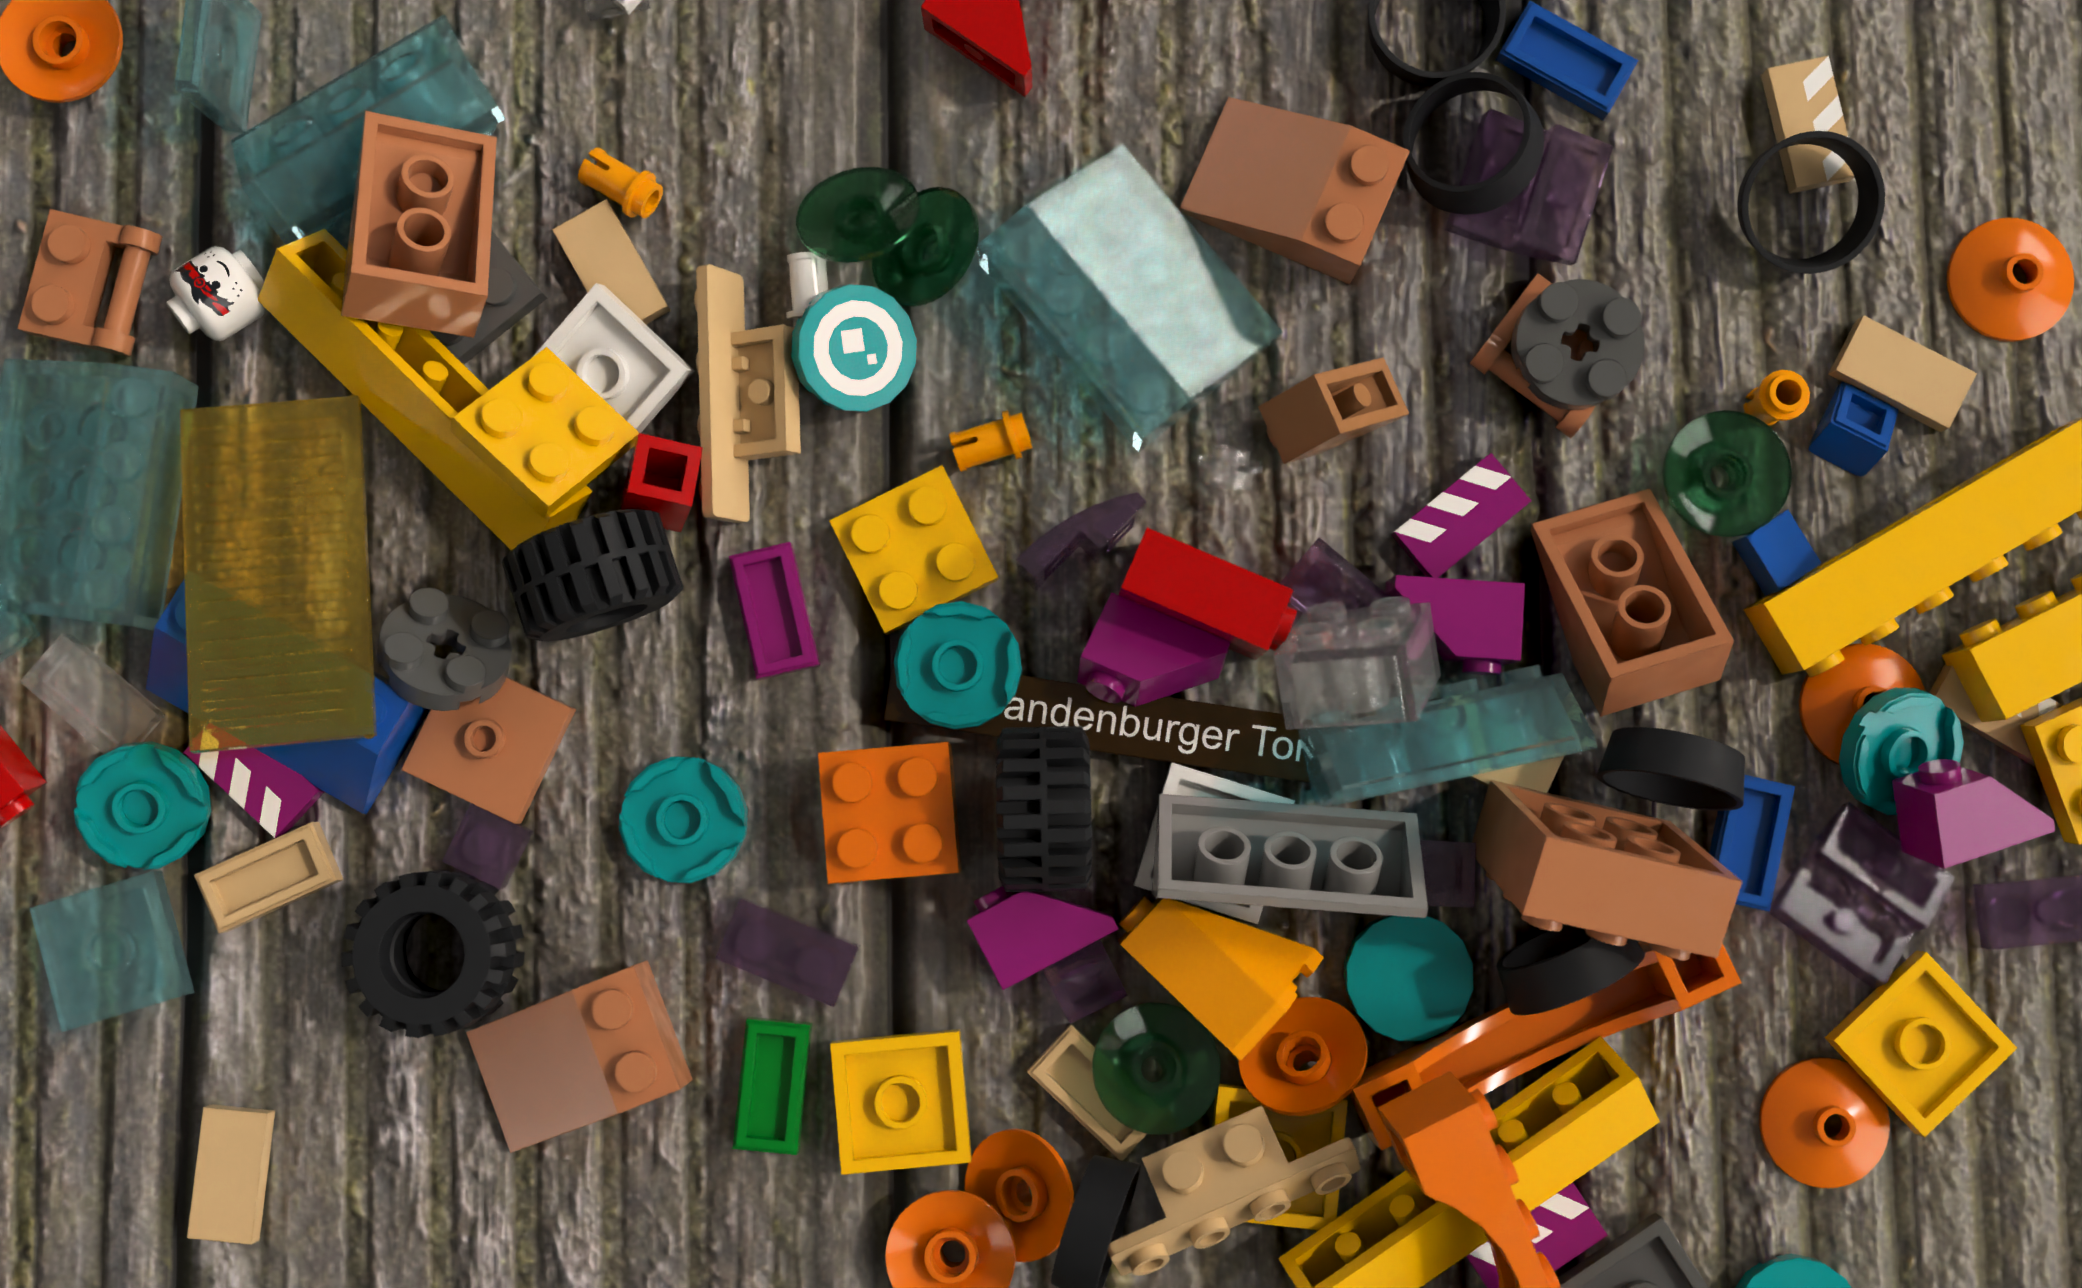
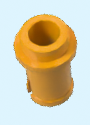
[578,147,663,218]
[1743,369,1810,427]
[949,410,1033,472]

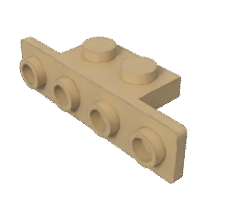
[694,264,801,523]
[1108,1105,1361,1276]

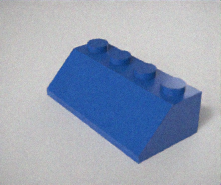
[146,571,430,814]

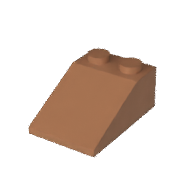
[1179,97,1410,285]
[341,111,497,338]
[1531,488,1734,717]
[466,960,693,1153]

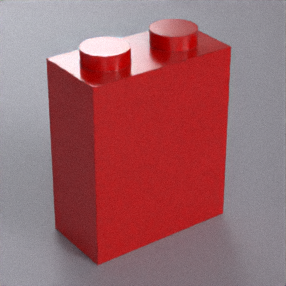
[1119,527,1298,660]

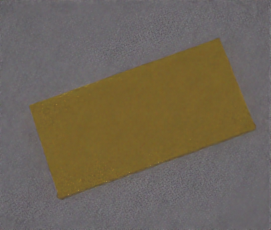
[180,395,377,753]

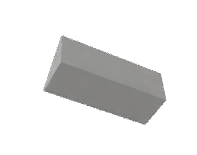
[1152,794,1428,918]

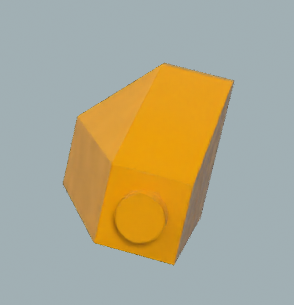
[1118,896,1324,1061]

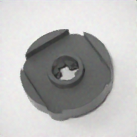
[1511,279,1645,410]
[377,588,512,711]

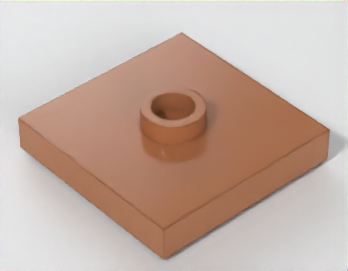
[401,677,577,824]

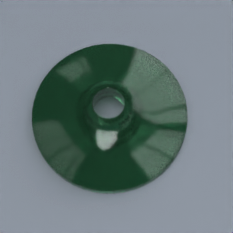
[796,167,921,263]
[872,187,979,307]
[1662,410,1792,537]
[1092,1002,1221,1135]

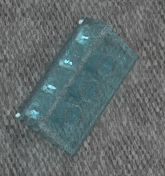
[231,14,506,245]
[1298,665,1597,806]

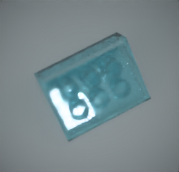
[977,144,1283,453]
[0,359,199,631]

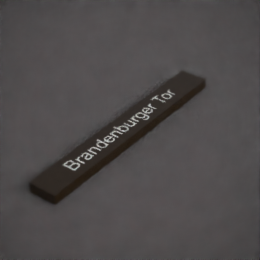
[884,657,1398,794]

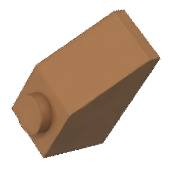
[1258,357,1409,464]

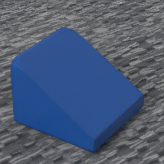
[1809,381,1898,477]
[1732,509,1821,596]

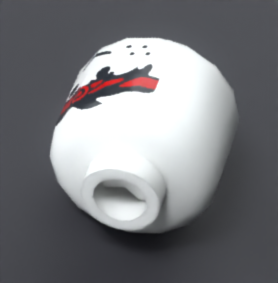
[166,246,265,341]

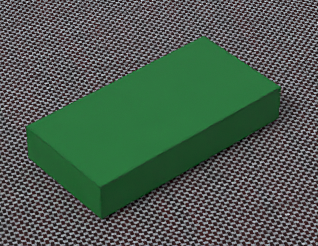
[732,1017,812,1155]

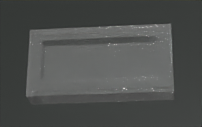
[20,633,165,754]

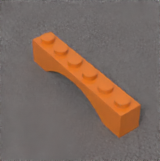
[1349,941,1742,1151]
[1377,1071,1560,1288]

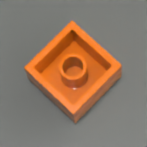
[818,742,962,884]

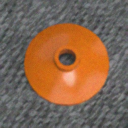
[0,0,123,103]
[1946,218,2074,342]
[1799,643,1926,765]
[1238,997,1368,1116]
[1759,1057,1890,1188]
[964,1129,1074,1262]
[885,1190,1016,1288]

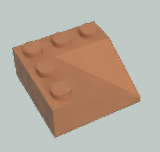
[1469,780,1742,960]

